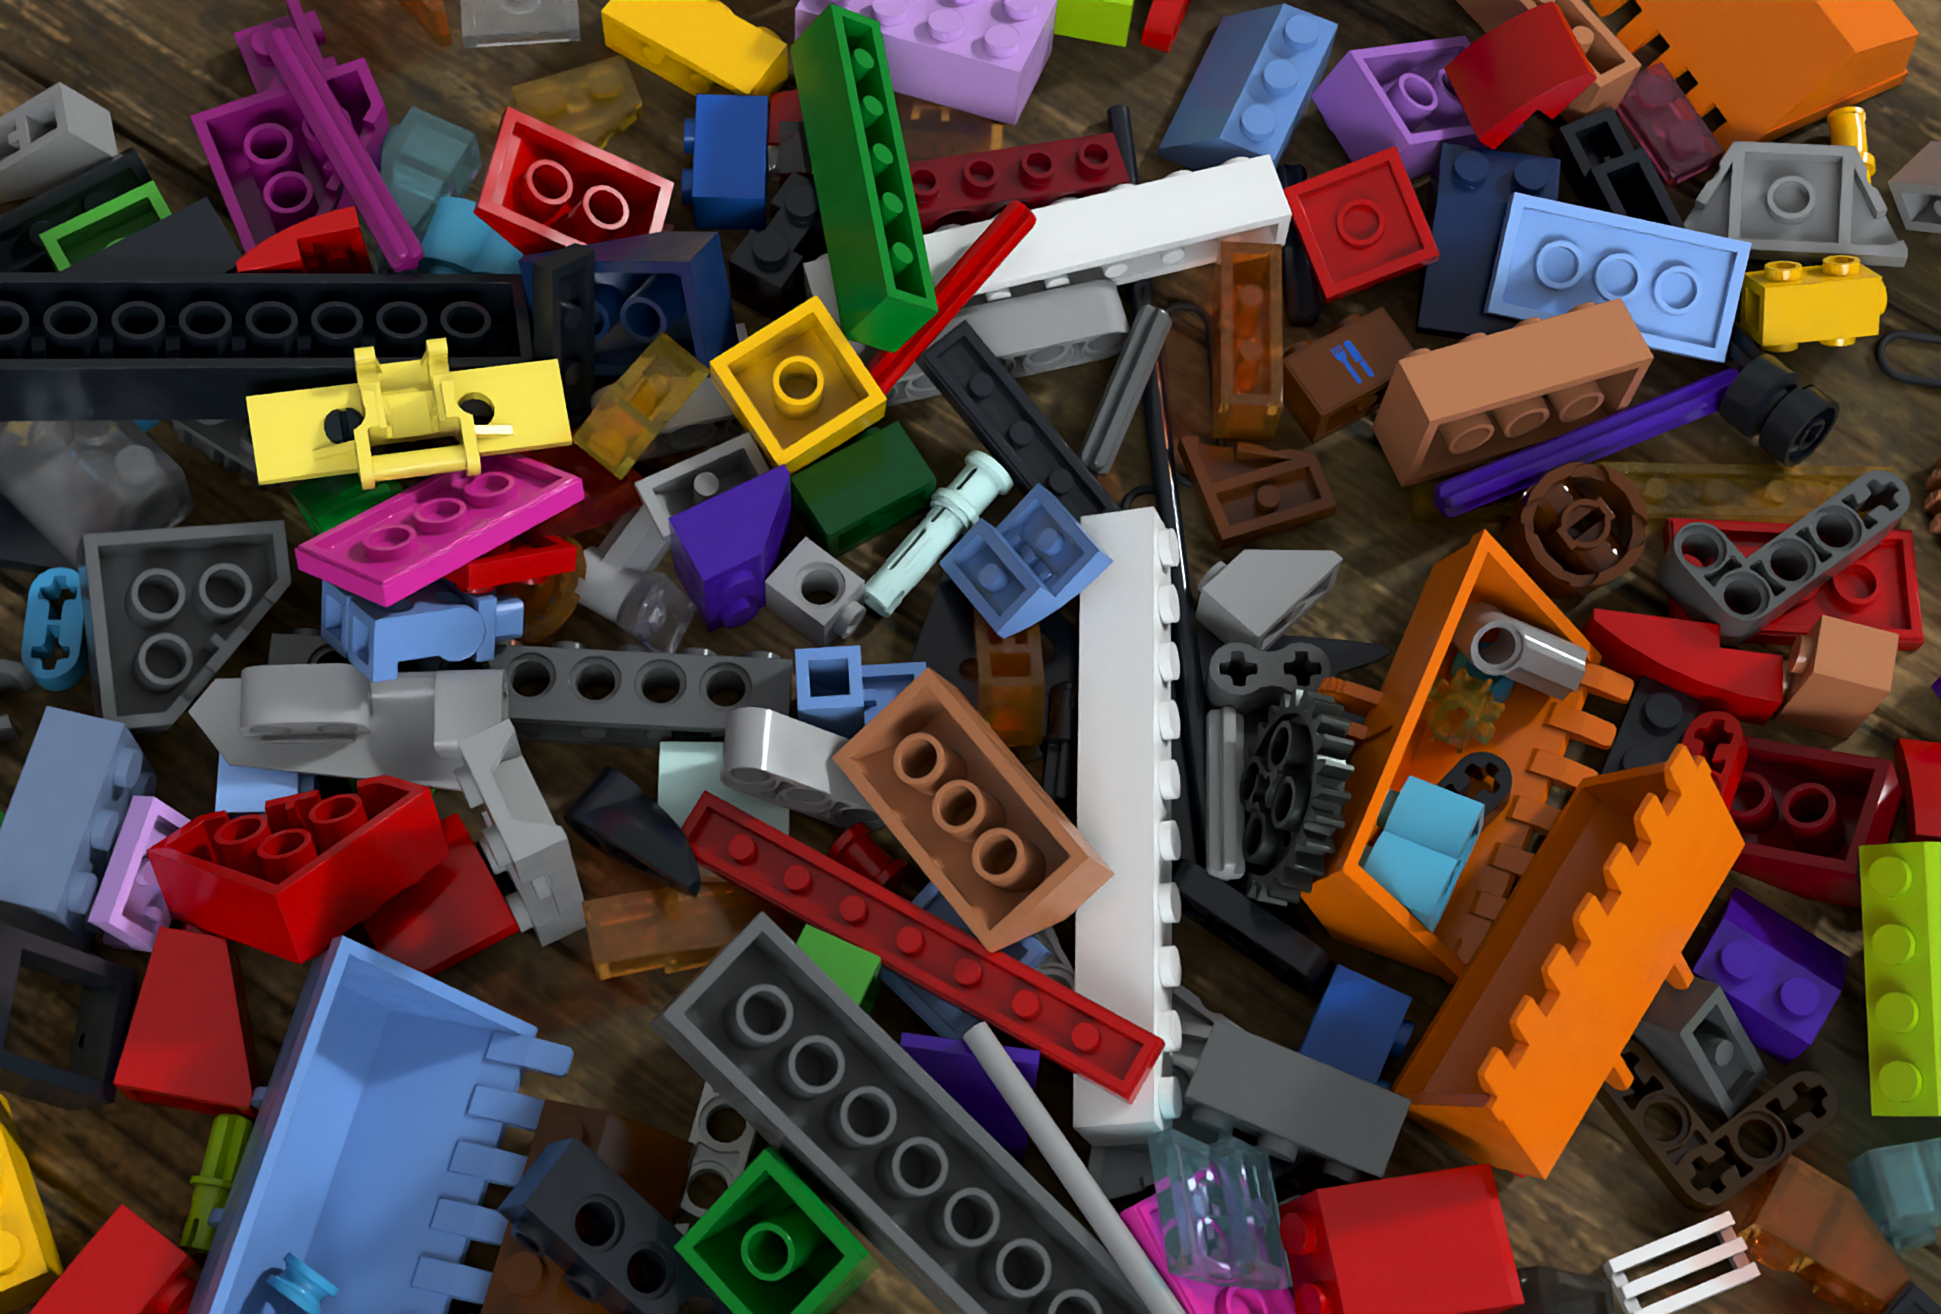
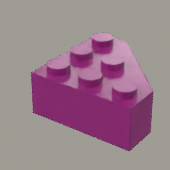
[190,57,395,254]

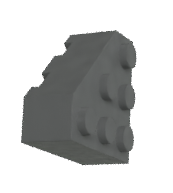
[76,520,292,737]

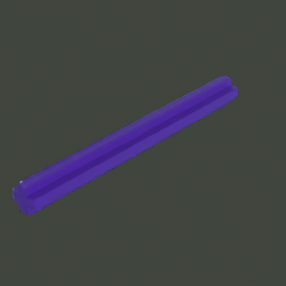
[1432,368,1739,518]

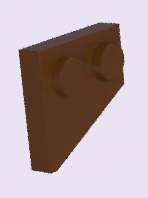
[1177,435,1338,550]

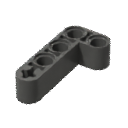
[1657,470,1911,646]

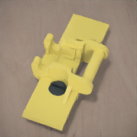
[246,338,572,490]

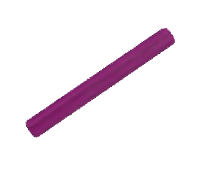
[264,27,425,272]

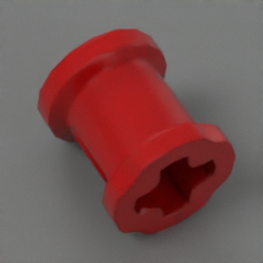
[826,821,911,892]

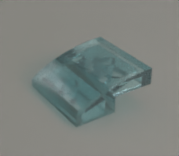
[1147,1128,1293,1290]

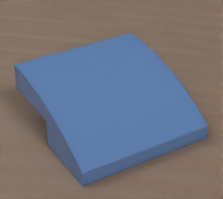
[939,483,1113,639]

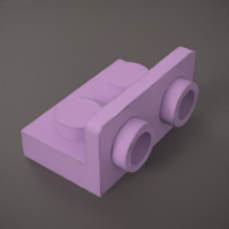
[88,795,191,952]

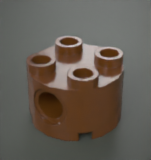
[1503,462,1648,599]

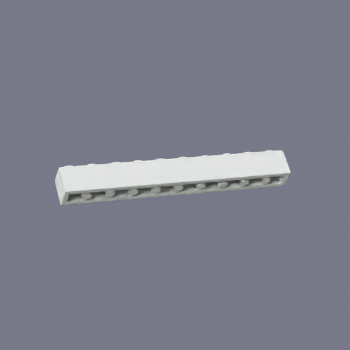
[1073,506,1182,1147]

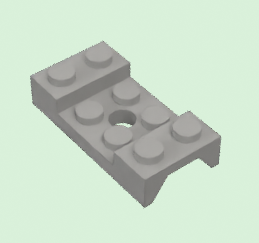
[453,718,591,947]

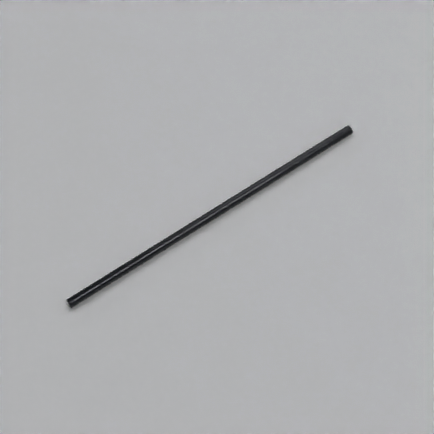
[1107,105,1229,884]

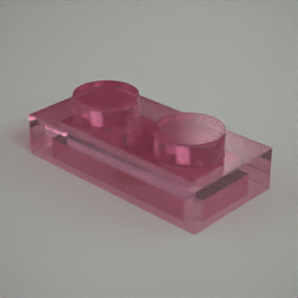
[1616,62,1725,187]

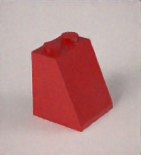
[1276,1164,1525,1314]

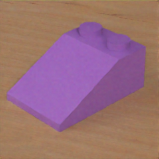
[1311,36,1524,181]

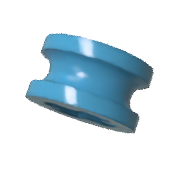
[266,1252,340,1314]

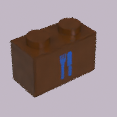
[1273,307,1415,444]

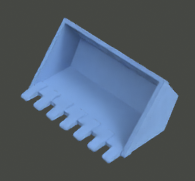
[187,935,574,1314]

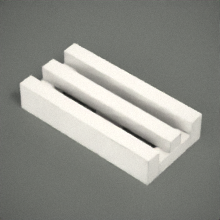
[1602,1211,1761,1314]

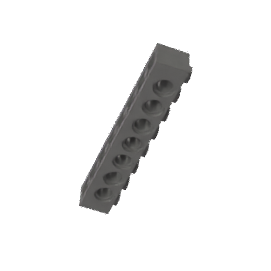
[267,628,794,748]

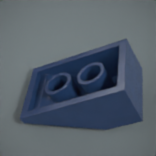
[1415,143,1561,339]
[518,231,739,378]

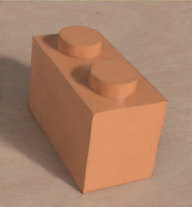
[1774,615,1899,739]

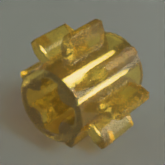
[1419,667,1505,753]

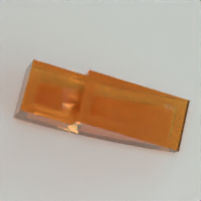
[582,882,795,980]

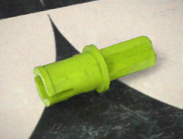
[179,1113,254,1255]

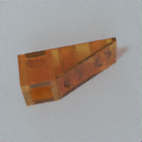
[1736,1154,1916,1314]

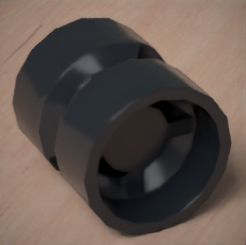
[1719,354,1840,467]

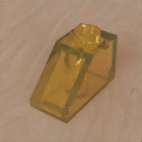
[572,331,710,480]

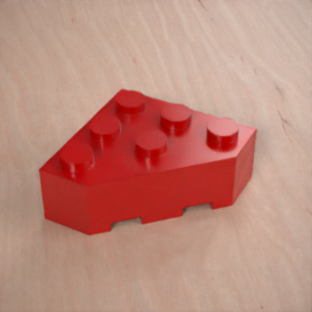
[146,774,451,965]

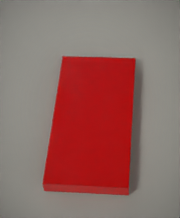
[1663,518,1924,651]

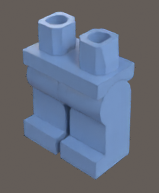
[321,577,524,683]

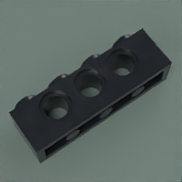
[497,1137,733,1314]

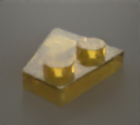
[511,54,643,149]

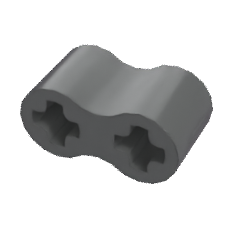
[1204,642,1331,717]

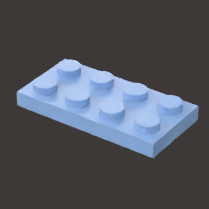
[1483,192,1752,363]

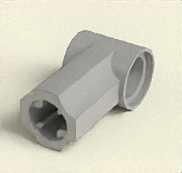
[563,497,672,626]
[1452,602,1588,701]

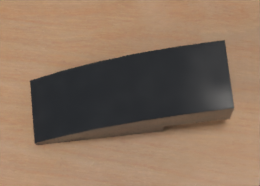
[1549,107,1686,229]

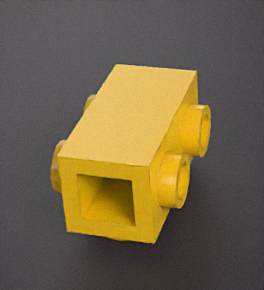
[1740,255,1887,352]

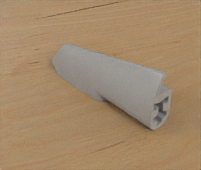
[188,663,509,791]

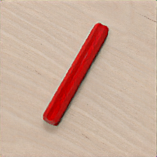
[865,200,1037,395]

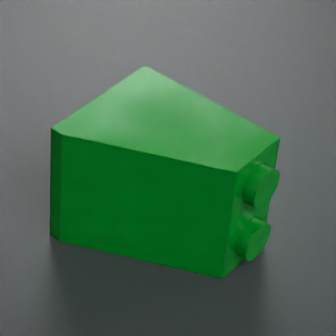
[674,1146,880,1314]

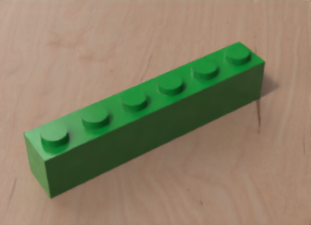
[790,3,939,353]

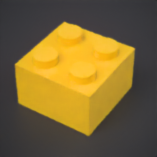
[709,295,887,476]

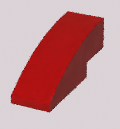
[1580,608,1783,726]

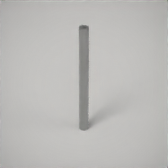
[962,1021,1186,1314]

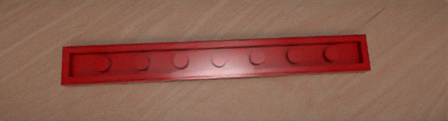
[681,790,1166,1105]

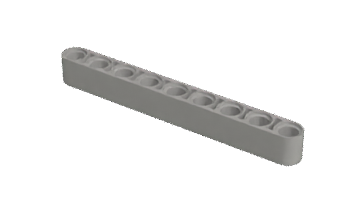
[590,279,1130,464]

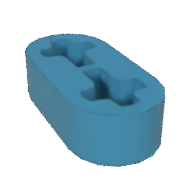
[21,567,88,691]

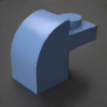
[795,645,926,739]

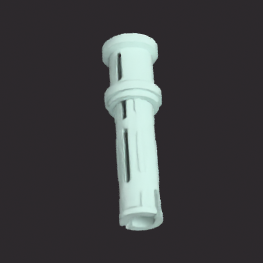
[864,450,1013,618]

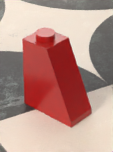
[113,923,261,1123]

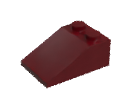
[1704,735,1904,909]

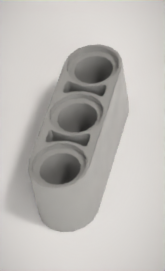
[720,707,887,832]

